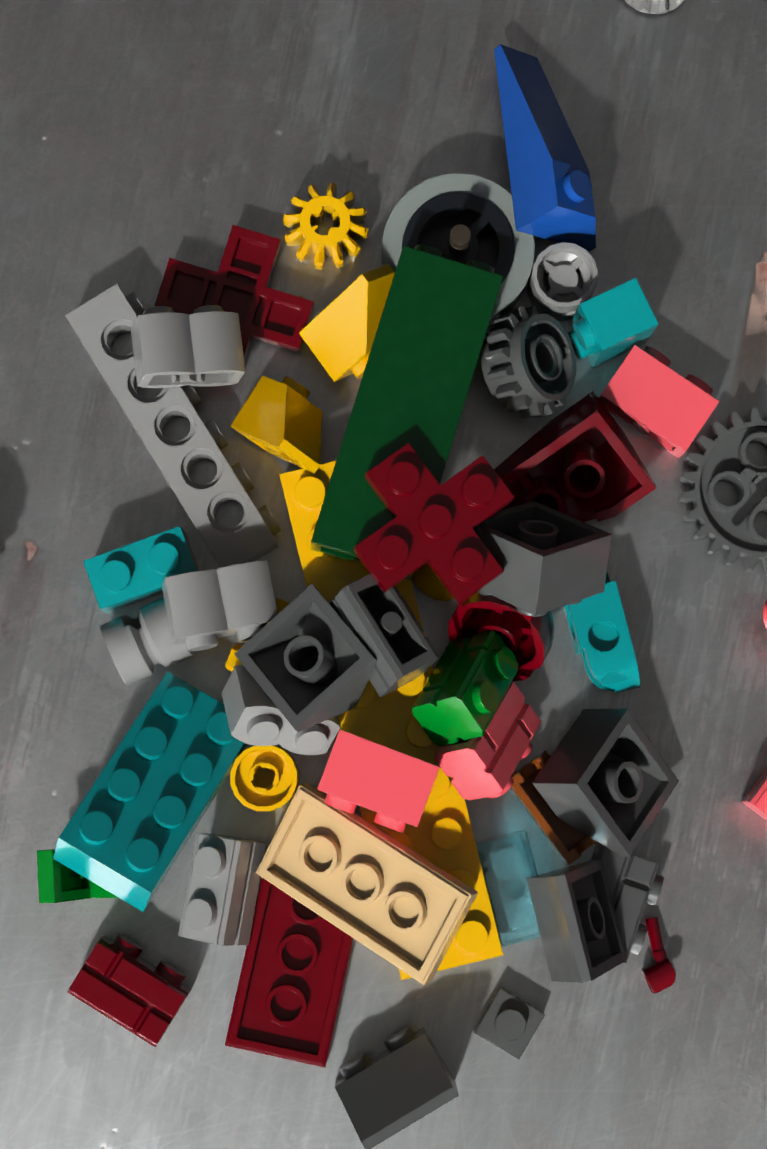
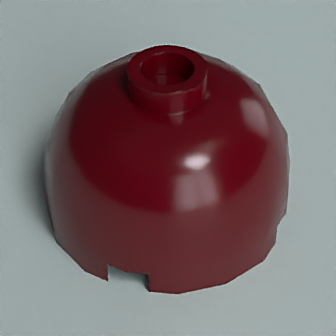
[448,592,554,681]

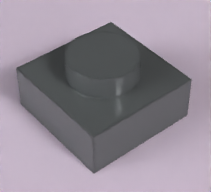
[474,986,545,1059]

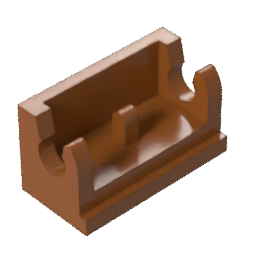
[510,750,599,865]

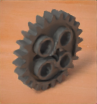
[678,407,767,572]

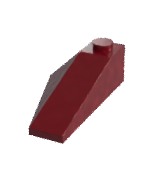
[494,391,656,522]

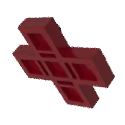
[154,225,315,385]
[353,443,515,605]

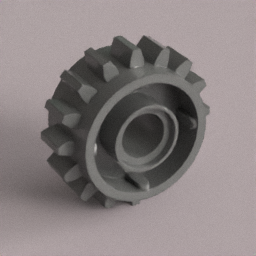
[481,306,576,419]

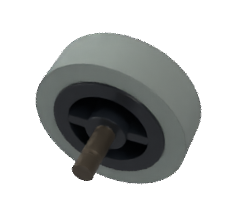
[382,173,535,326]

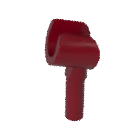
[641,917,676,993]

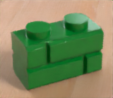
[412,630,519,747]

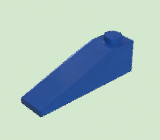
[494,44,596,251]

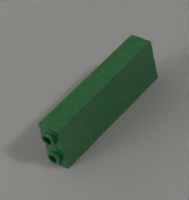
[311,244,503,580]

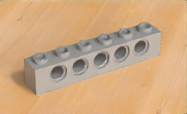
[65,284,281,568]

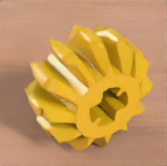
[283,183,368,270]

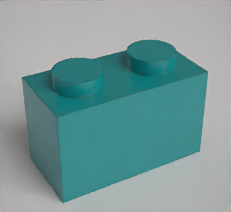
[568,278,659,368]
[83,526,199,613]

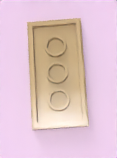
[256,783,478,985]

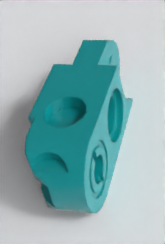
[564,572,640,693]

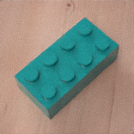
[53,671,247,912]

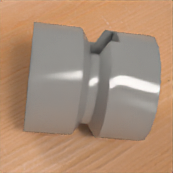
[527,242,598,322]
[100,597,193,686]

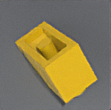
[299,264,395,382]
[230,376,322,474]

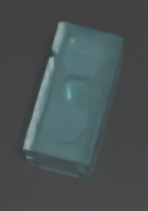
[476,830,541,946]

